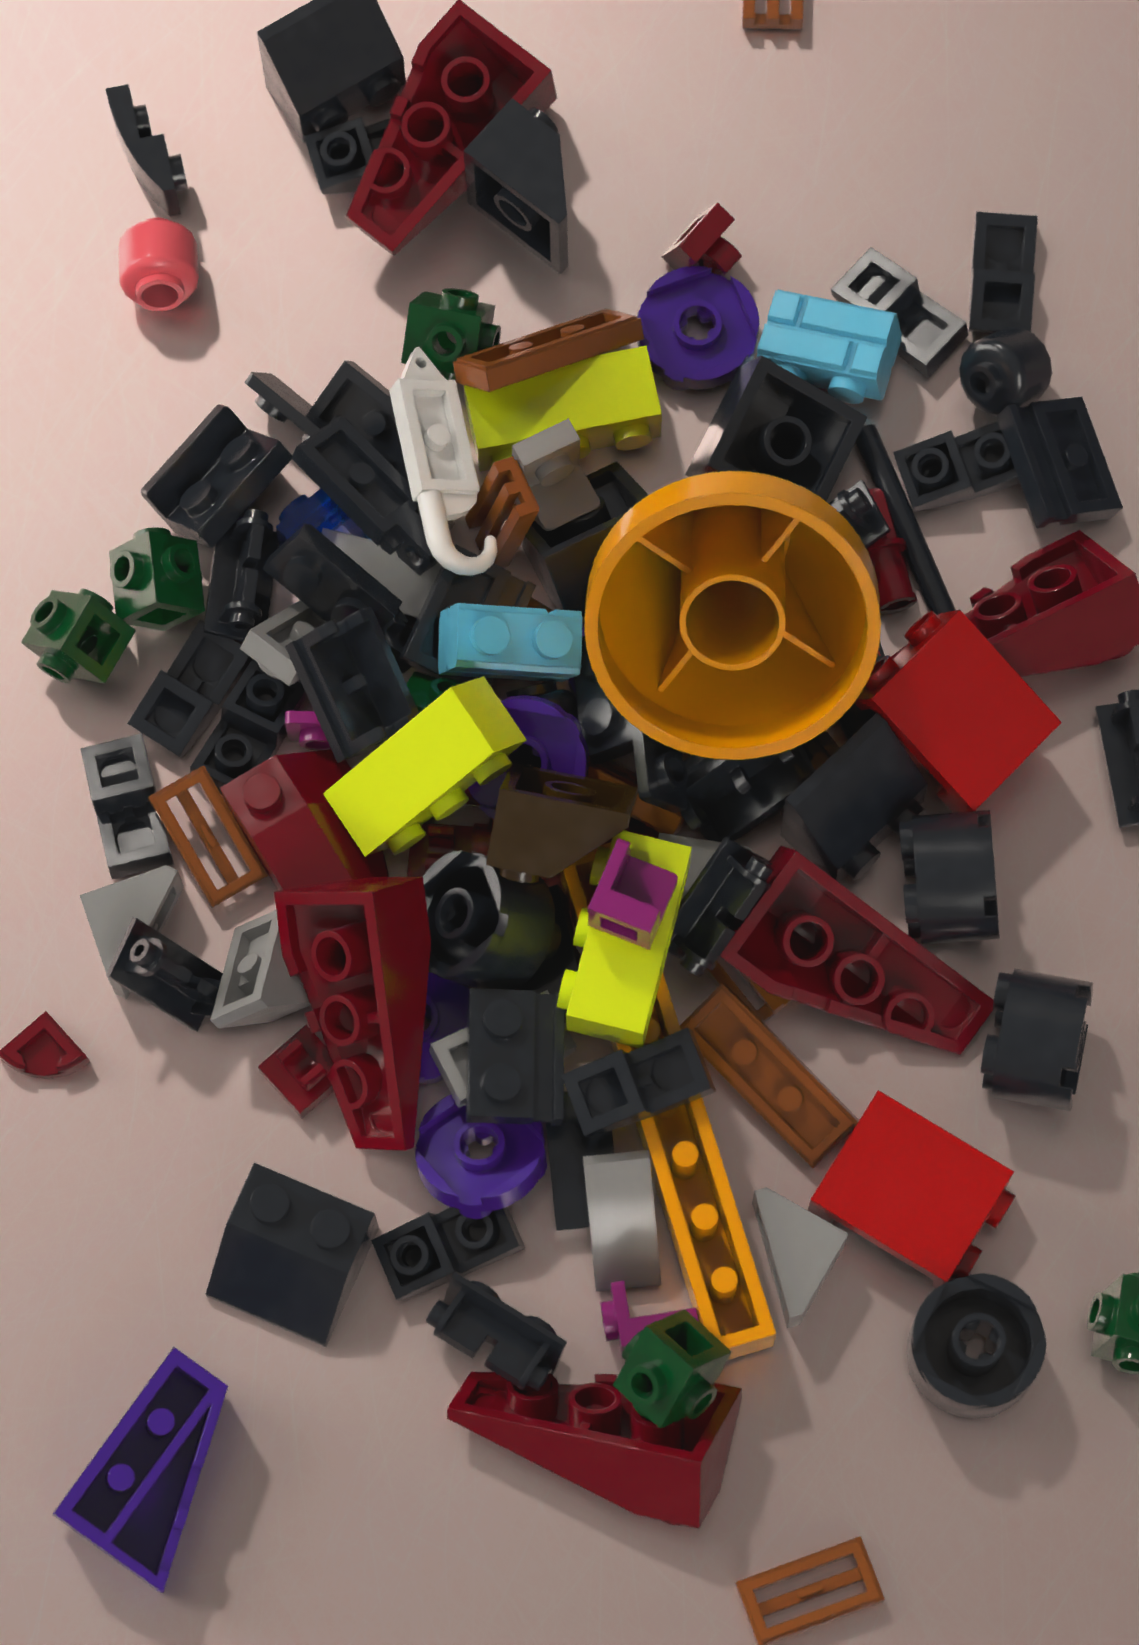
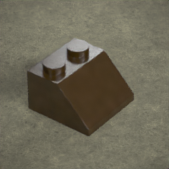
[486,762,638,883]

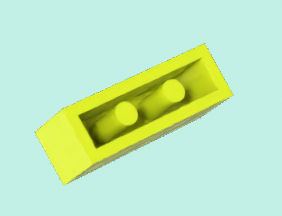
[464,346,662,472]
[323,676,527,857]
[557,830,692,1048]

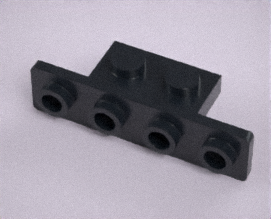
[245,361,455,531]
[574,636,688,813]

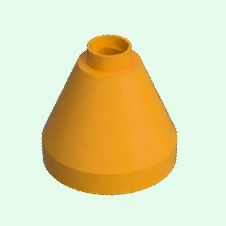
[585,471,881,760]

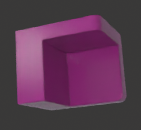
[588,838,678,950]

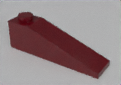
[346,0,557,256]
[891,529,1139,677]
[220,749,389,891]
[720,845,994,1055]
[274,877,431,1151]
[447,1372,742,1529]

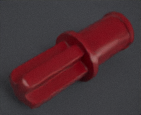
[866,488,917,613]

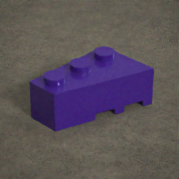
[53,1347,228,1593]

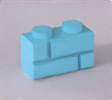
[757,289,902,404]
[438,603,583,682]

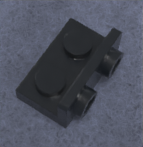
[141,404,292,548]

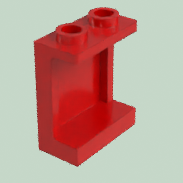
[854,609,1062,813]
[808,1090,1016,1288]

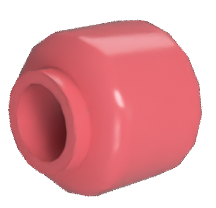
[118,217,199,312]

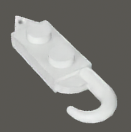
[389,347,498,576]

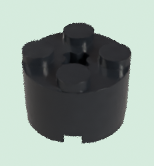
[899,810,1000,944]
[423,851,562,990]
[981,969,1093,1111]
[907,1273,1046,1418]

